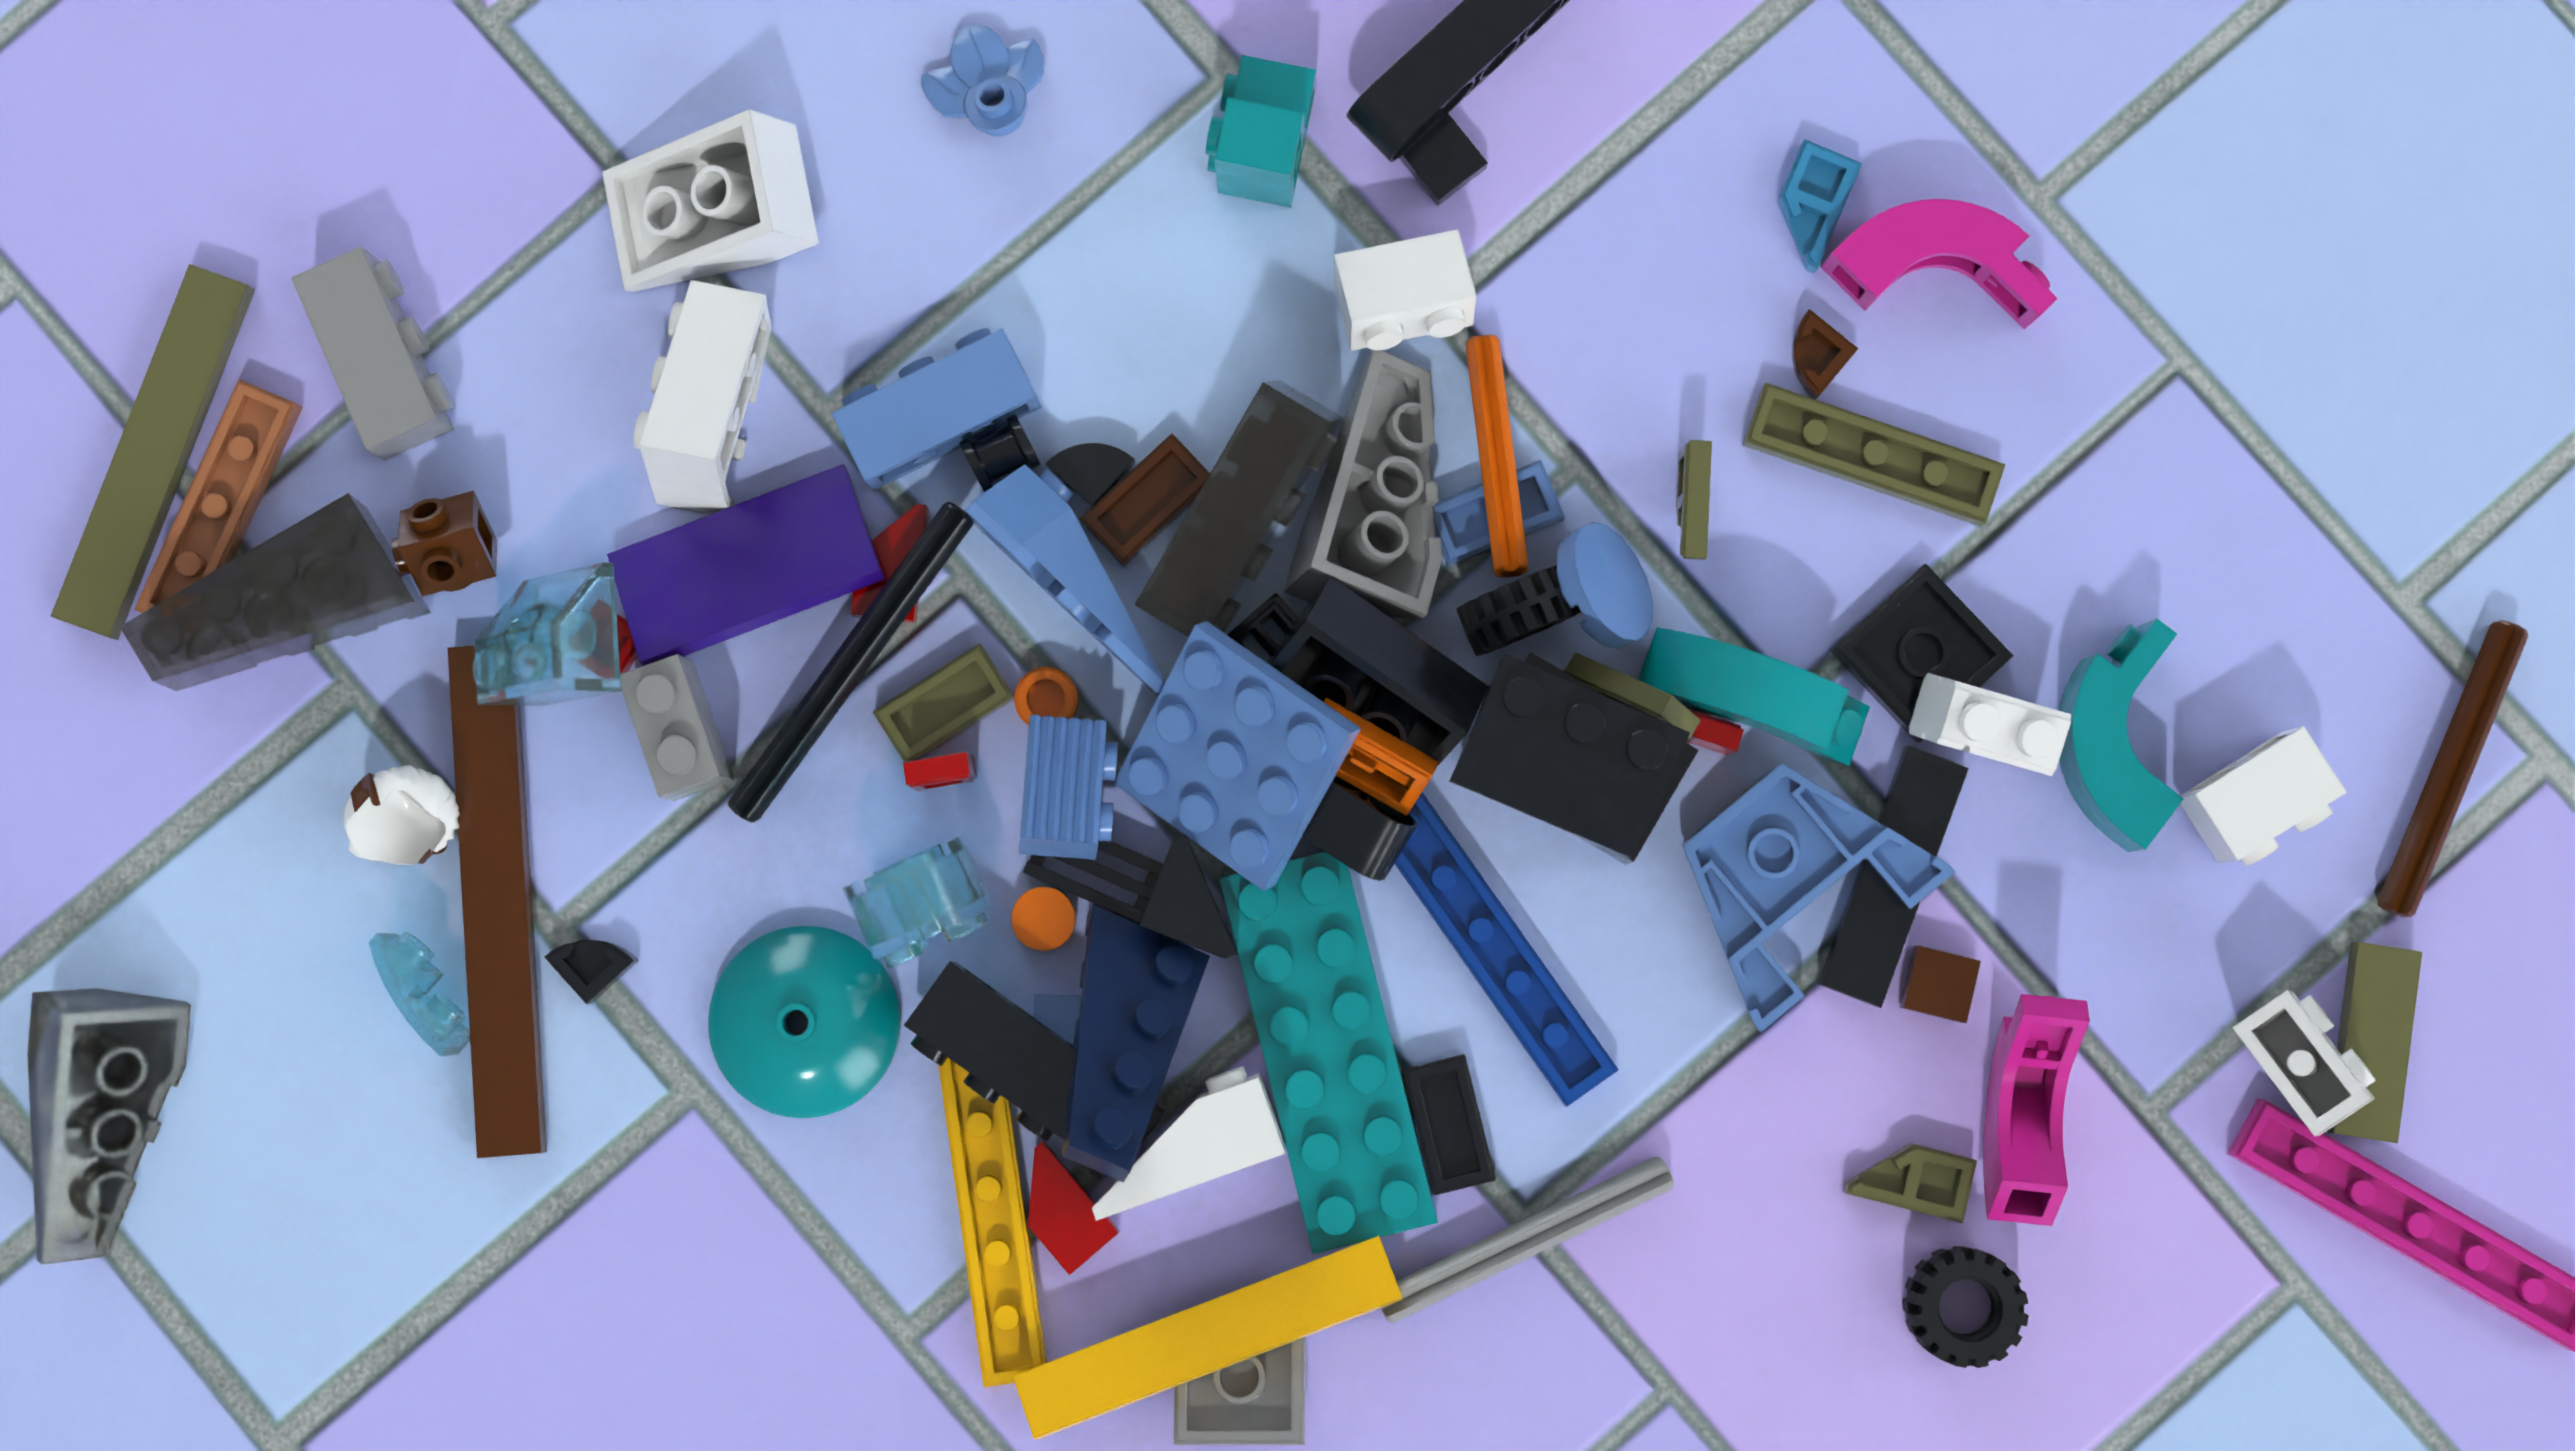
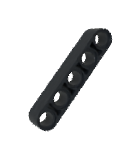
[1346,0,1570,162]

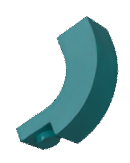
[2059,618,2184,852]
[1638,627,1870,766]

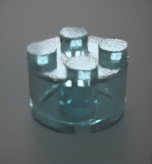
[842,835,993,968]

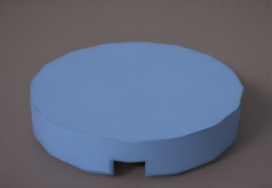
[1557,522,1653,649]

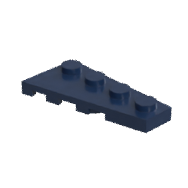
[1062,904,1210,1182]

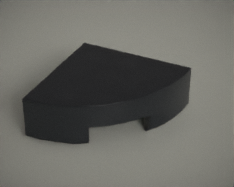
[1046,443,1136,507]
[544,940,639,1004]

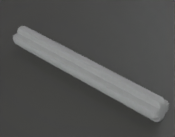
[1381,1157,1674,1323]

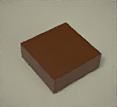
[1899,945,1981,1023]

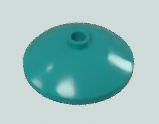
[708,926,901,1118]

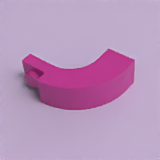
[1821,199,2058,330]
[1983,994,2090,1226]

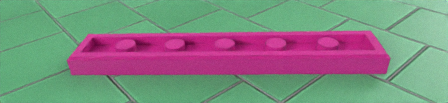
[2227,1098,2575,1352]

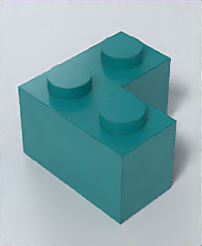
[1205,55,1316,208]

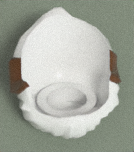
[343,765,460,865]

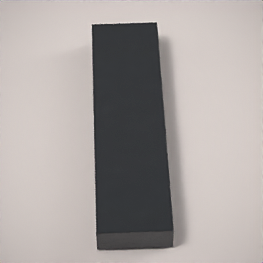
[1817,746,1969,1008]

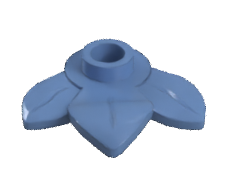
[921,24,1045,136]

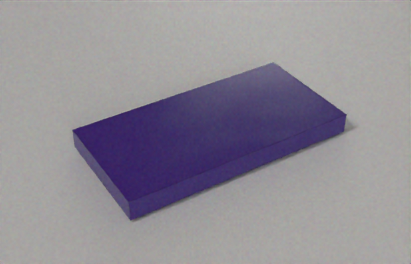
[607,464,886,666]

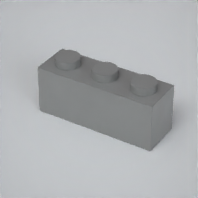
[291,247,454,460]

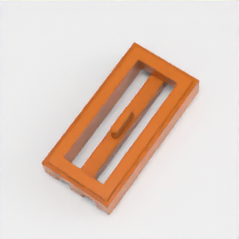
[1324,697,1439,816]

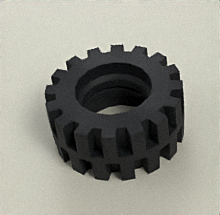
[1456,565,1581,656]
[1902,1246,2029,1368]

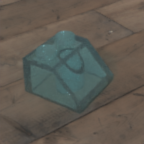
[473,562,621,706]

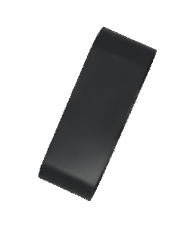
[1302,776,1417,881]

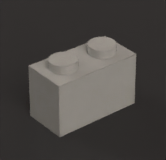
[617,654,734,801]

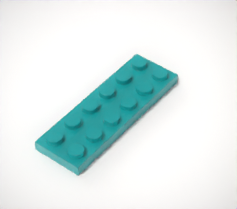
[1219,852,1438,1254]

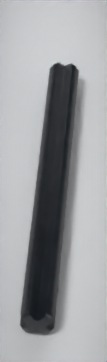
[728,502,974,823]

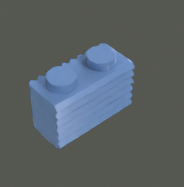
[1019,714,1118,860]

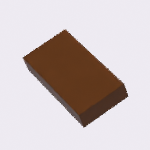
[1079,433,1216,567]

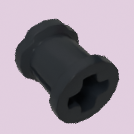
[959,414,1041,492]

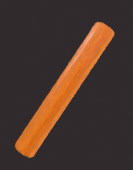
[1466,334,1528,578]

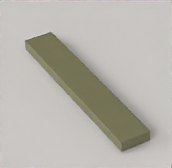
[50,264,255,640]

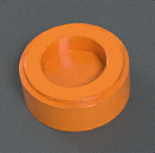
[1014,667,1079,726]
[1011,887,1077,951]

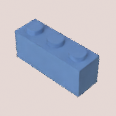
[831,328,1042,491]

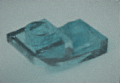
[369,932,470,1056]

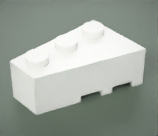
[634,280,772,515]

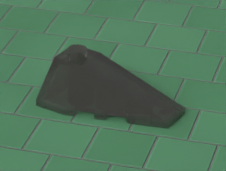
[27,988,191,1265]

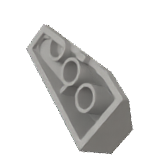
[1284,350,1442,619]

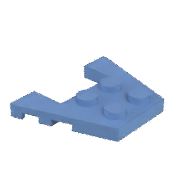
[1682,763,1955,1032]

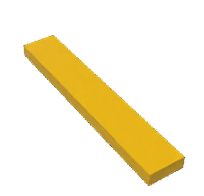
[938,1058,1048,1388]
[1013,1236,1403,1440]

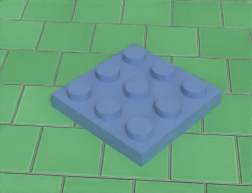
[1114,621,1361,891]

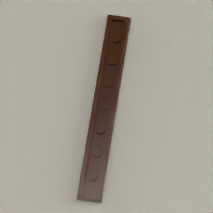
[447,643,547,1158]

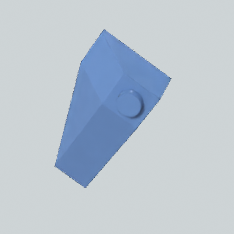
[965,464,1165,697]

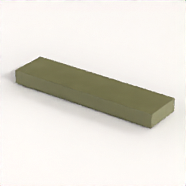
[1742,383,2006,527]

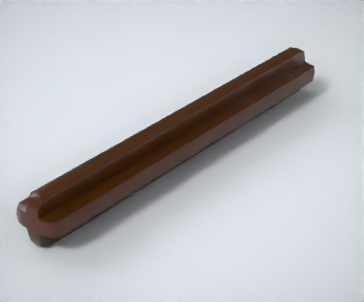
[2377,620,2528,918]

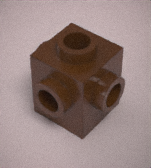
[391,490,497,597]

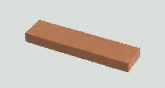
[134,380,303,636]

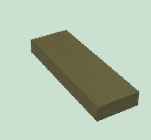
[2326,942,2422,1144]

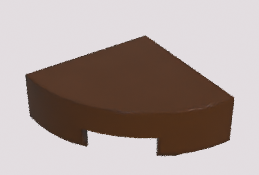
[1792,309,1858,400]

